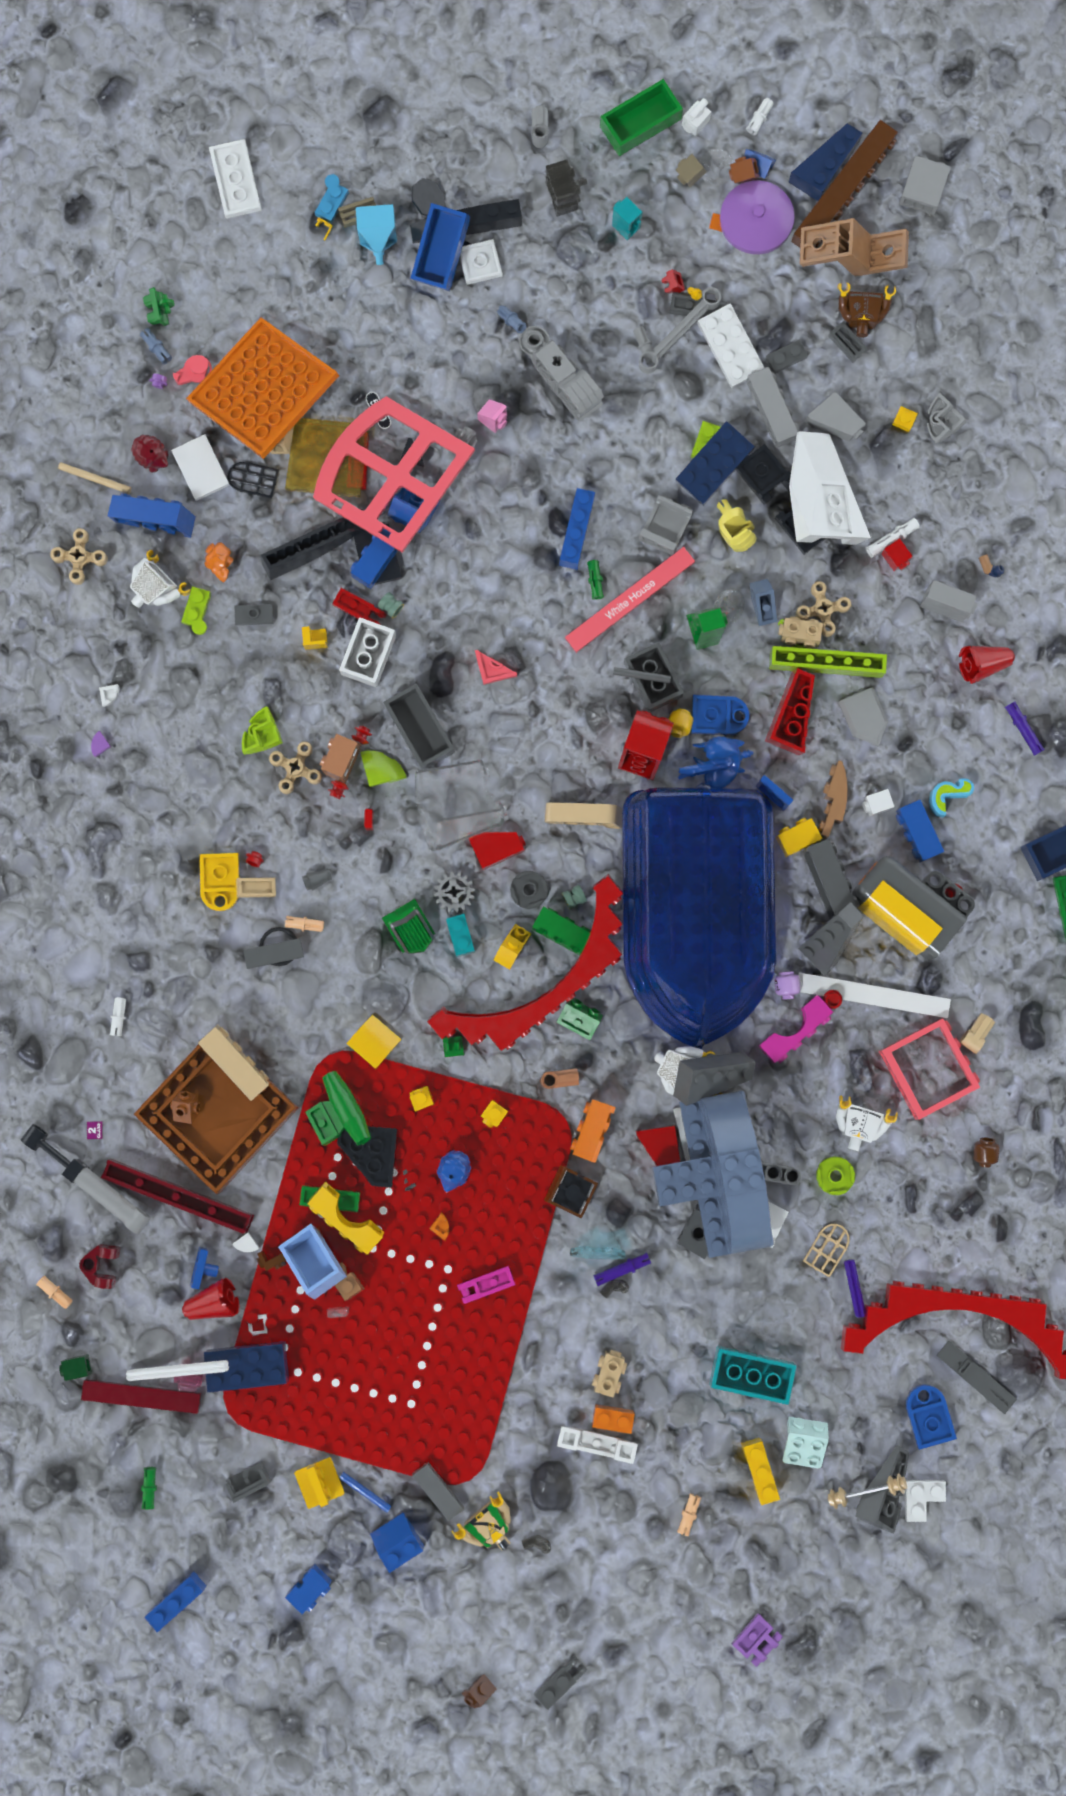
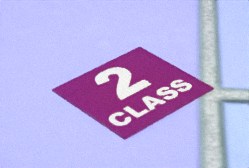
[87,1121,102,1139]

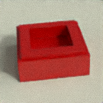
[364,809,374,830]

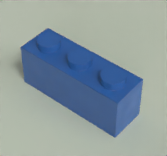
[350,528,398,589]
[896,800,944,863]
[144,1571,206,1633]

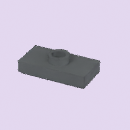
[234,604,274,626]

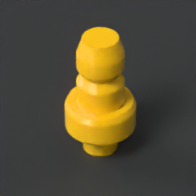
[687,287,702,300]

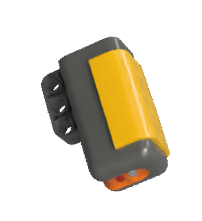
[852,856,975,961]

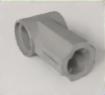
[532,106,549,148]

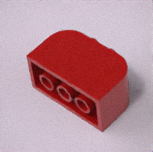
[618,710,674,780]

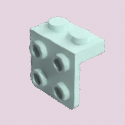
[783,1417,829,1468]

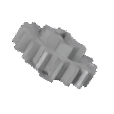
[434,872,475,914]

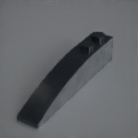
[410,199,522,244]
[261,509,364,580]

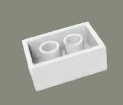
[339,617,396,688]

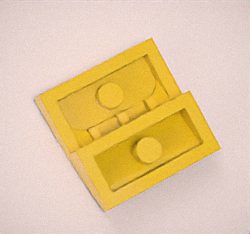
[346,1015,402,1069]

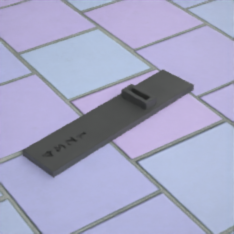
[936,1341,1017,1414]

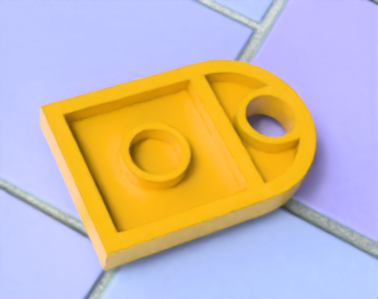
[200,853,240,911]

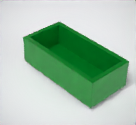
[600,79,683,157]

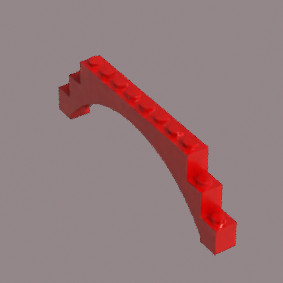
[427,874,623,1051]
[841,1280,1066,1379]

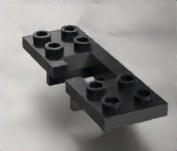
[736,444,826,555]

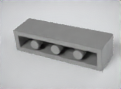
[746,367,799,448]

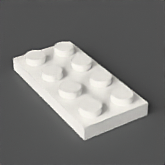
[697,303,765,388]

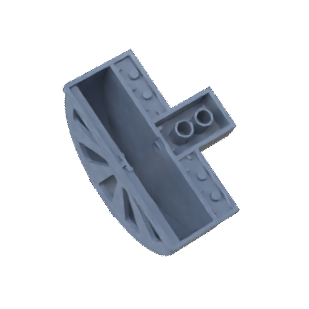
[652,1091,774,1258]

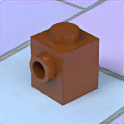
[729,157,760,184]

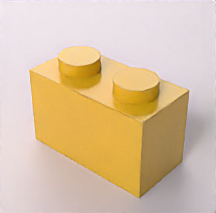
[775,818,822,857]

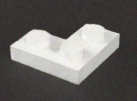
[905,1480,946,1522]

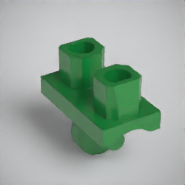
[143,287,175,326]

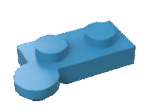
[314,174,349,224]

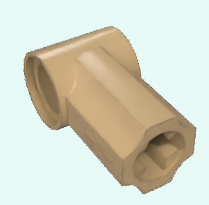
[960,1013,995,1054]

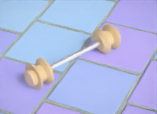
[828,1474,907,1509]

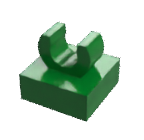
[443,1036,464,1058]

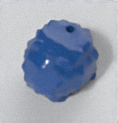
[437,1150,471,1192]

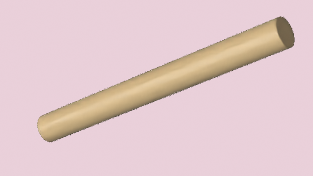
[58,462,131,494]

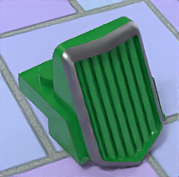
[382,899,436,954]

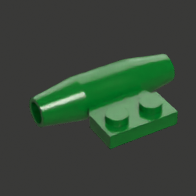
[305,1071,371,1146]

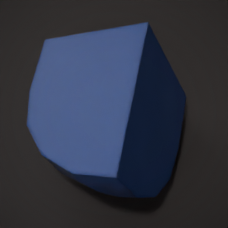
[744,149,776,179]

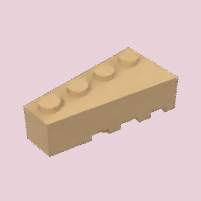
[198,1024,269,1101]

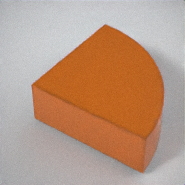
[429,1213,449,1241]

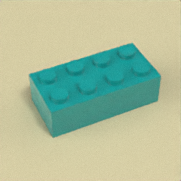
[709,1346,797,1405]

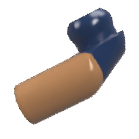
[979,555,1004,578]

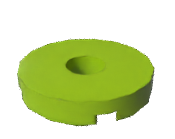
[816,1156,855,1195]

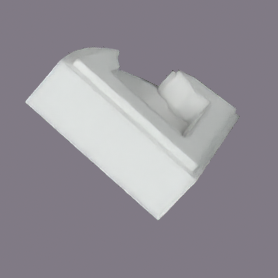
[99,684,119,707]
[232,1232,260,1252]

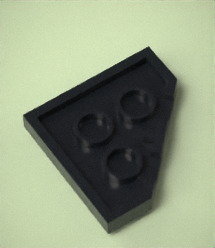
[337,1126,398,1188]

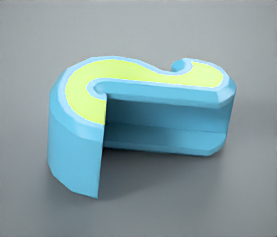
[929,778,974,818]

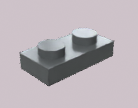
[766,339,808,373]

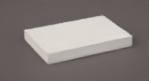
[171,434,230,501]

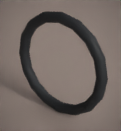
[259,927,297,966]

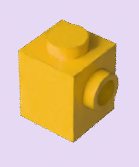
[481,1100,508,1128]

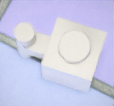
[682,98,711,136]

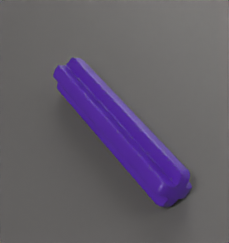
[844,1259,866,1318]

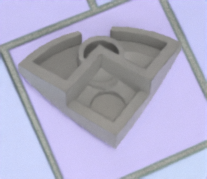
[927,393,967,444]

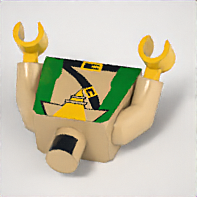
[451,1492,511,1551]

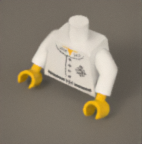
[836,1095,898,1152]

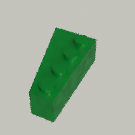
[686,608,728,650]
[532,906,591,956]

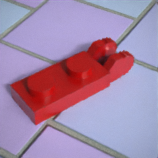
[332,588,387,625]

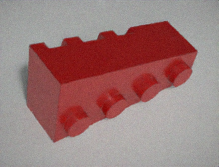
[765,668,815,756]

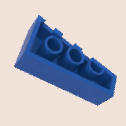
[107,493,196,538]

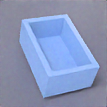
[279,1224,347,1300]

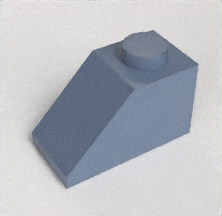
[749,579,778,626]

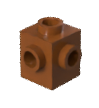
[170,1091,200,1124]

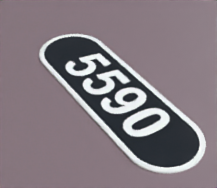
[366,392,391,429]

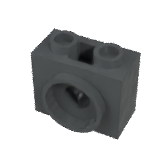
[676,1208,708,1259]

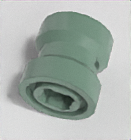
[378,592,404,619]
[562,884,587,910]

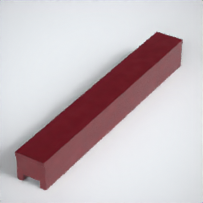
[100,1159,254,1234]

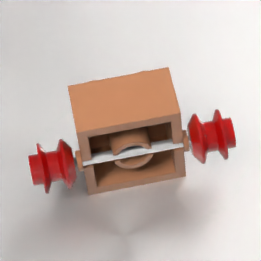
[320,725,372,800]

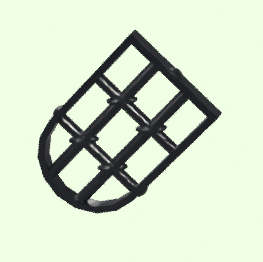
[227,462,279,499]

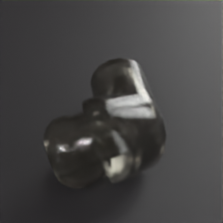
[600,1279,629,1299]
[522,1535,551,1554]

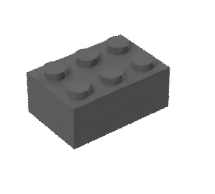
[624,642,684,713]

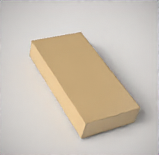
[236,878,276,898]

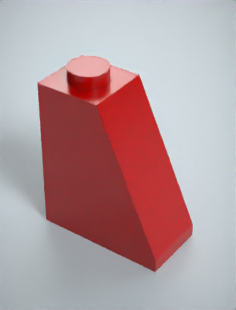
[467,832,526,870]
[635,1125,680,1166]

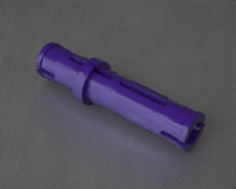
[1004,701,1045,756]
[593,1252,652,1287]

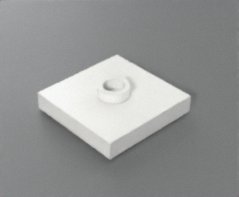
[460,239,502,285]

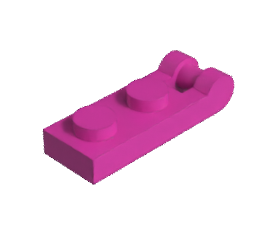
[457,1266,515,1304]

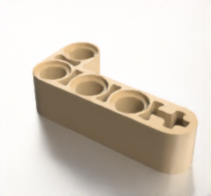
[544,803,623,829]

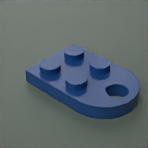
[691,695,749,735]
[906,1384,957,1450]

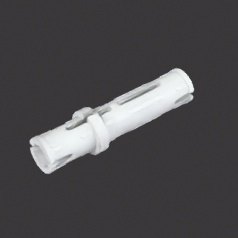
[866,518,920,558]

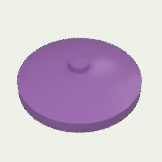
[720,180,794,254]

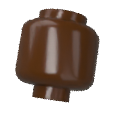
[973,1137,1000,1168]

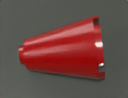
[959,646,1015,684]
[182,1278,240,1320]

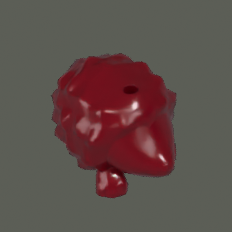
[131,434,169,473]

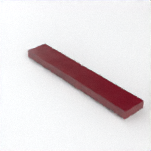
[81,1379,201,1414]

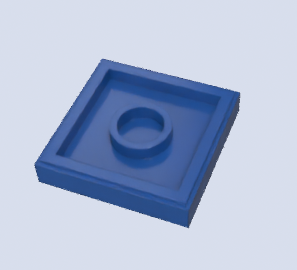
[756,775,793,811]

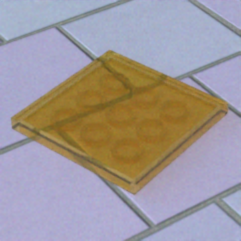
[285,418,369,498]

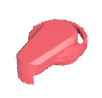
[173,355,212,385]

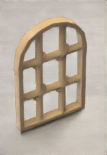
[803,1224,850,1278]

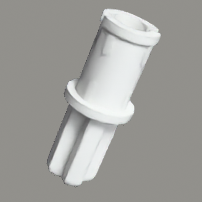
[746,98,773,135]
[109,997,126,1036]

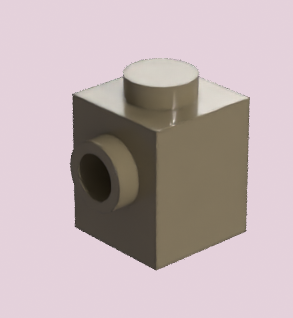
[675,154,707,187]

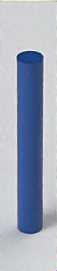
[339,1472,392,1513]

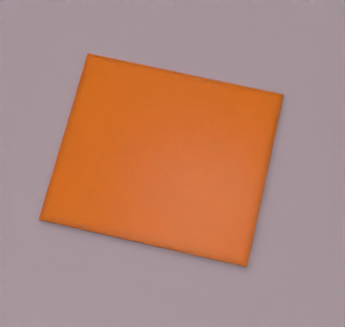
[709,213,722,232]

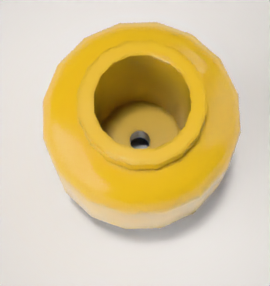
[669,708,693,738]

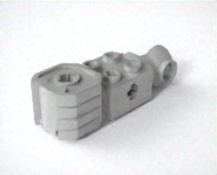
[519,326,604,421]

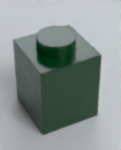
[59,1354,92,1381]

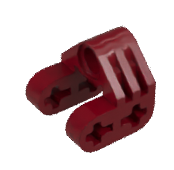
[79,1244,121,1289]

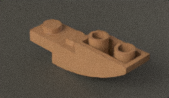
[818,761,847,839]

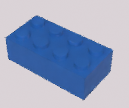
[410,203,471,292]

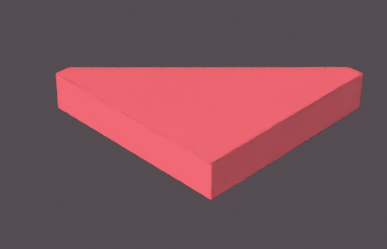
[475,650,517,685]

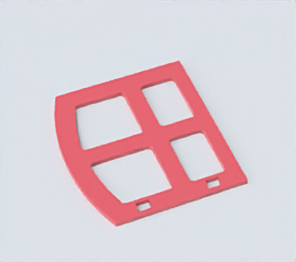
[313,396,475,553]

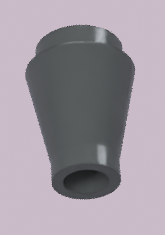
[302,869,332,891]

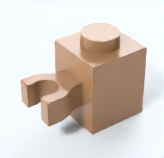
[335,1263,365,1301]

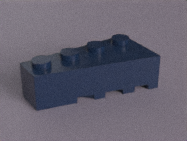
[788,123,863,201]

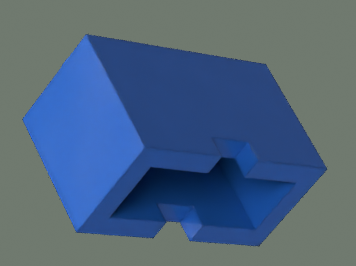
[285,1564,332,1614]

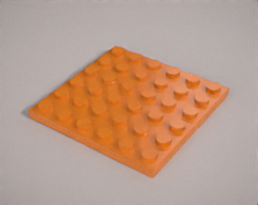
[186,317,339,459]

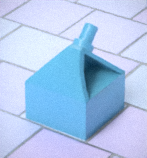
[356,204,397,265]

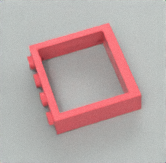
[879,1018,980,1120]

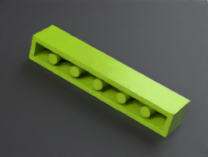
[769,646,887,678]

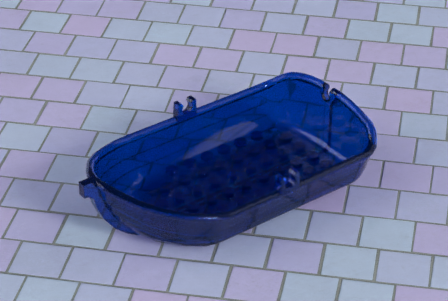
[620,783,776,1049]

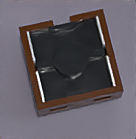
[544,1165,598,1219]

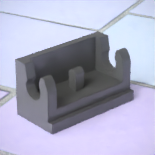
[225,1461,271,1503]

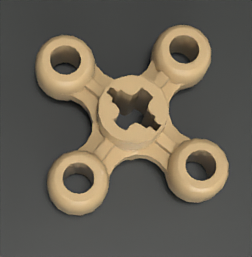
[50,528,108,585]
[795,581,851,637]
[269,741,322,794]

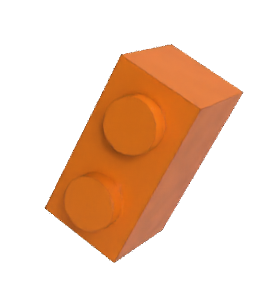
[592,1404,635,1434]

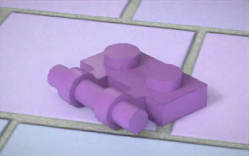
[732,1613,783,1667]

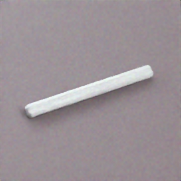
[126,1360,229,1381]

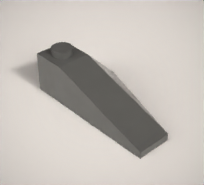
[855,1445,909,1534]

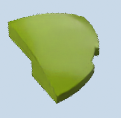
[242,706,283,755]
[360,751,407,787]

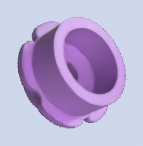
[149,374,168,389]

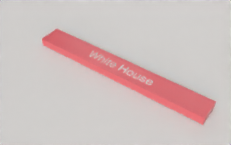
[565,547,695,653]

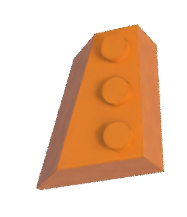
[570,1099,616,1163]

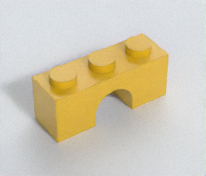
[741,1437,780,1506]

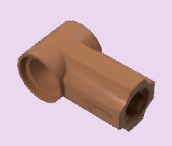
[540,1068,579,1089]

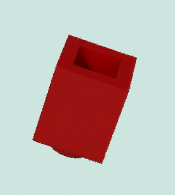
[881,538,913,572]

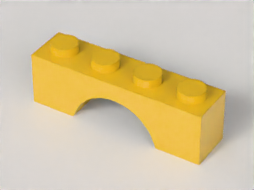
[308,1182,384,1255]

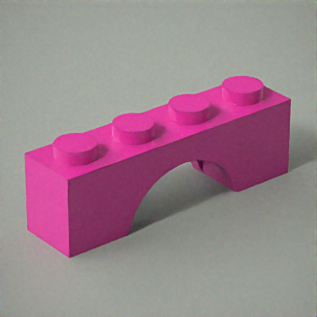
[758,995,833,1064]

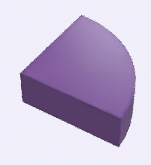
[91,731,111,758]

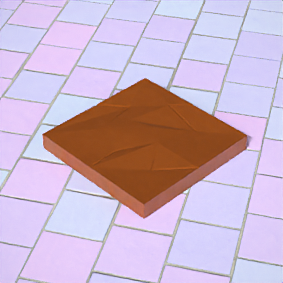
[134,1044,299,1194]

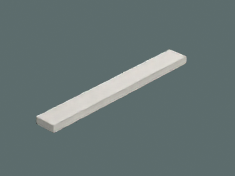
[798,973,951,1018]

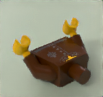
[837,282,896,338]

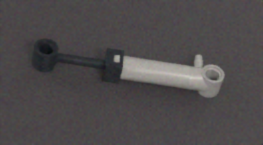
[20,1124,151,1235]

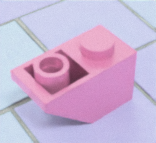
[477,399,507,433]

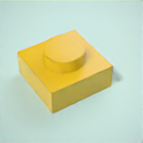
[892,406,918,432]

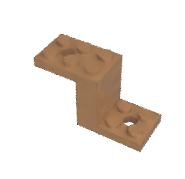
[800,218,909,277]

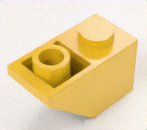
[493,924,532,970]

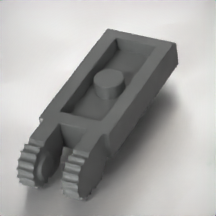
[534,1656,587,1710]

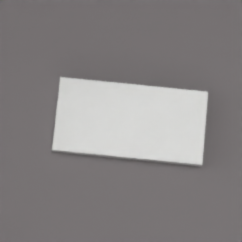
[209,139,262,219]

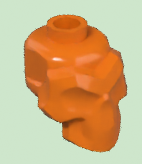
[204,542,234,582]

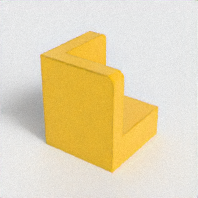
[302,626,328,650]

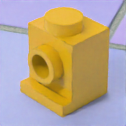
[409,1086,434,1111]

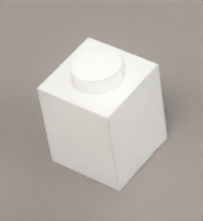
[862,789,894,817]

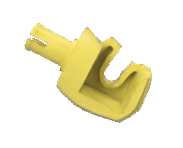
[717,499,757,552]

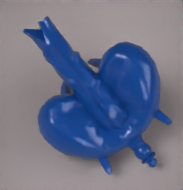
[678,736,754,790]

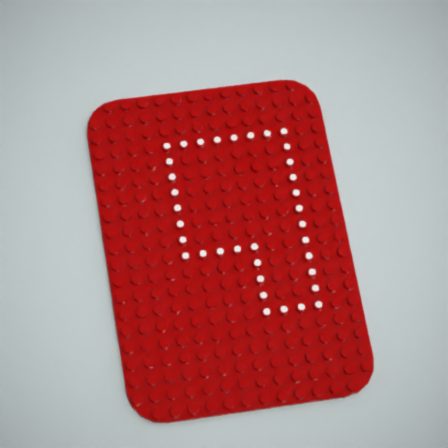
[223,1050,572,1485]

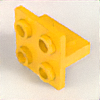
[294,1457,345,1509]

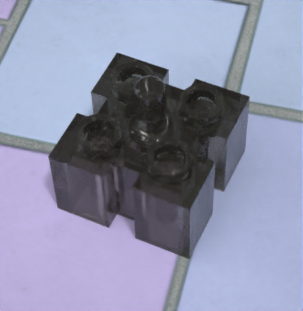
[545,159,587,216]

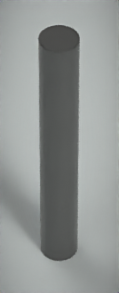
[613,667,671,683]

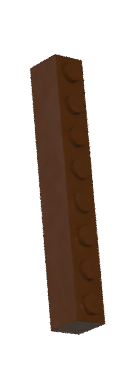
[791,120,898,248]

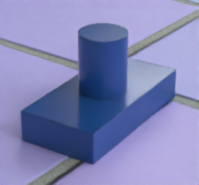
[190,1247,219,1289]

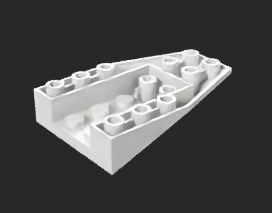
[789,431,871,545]

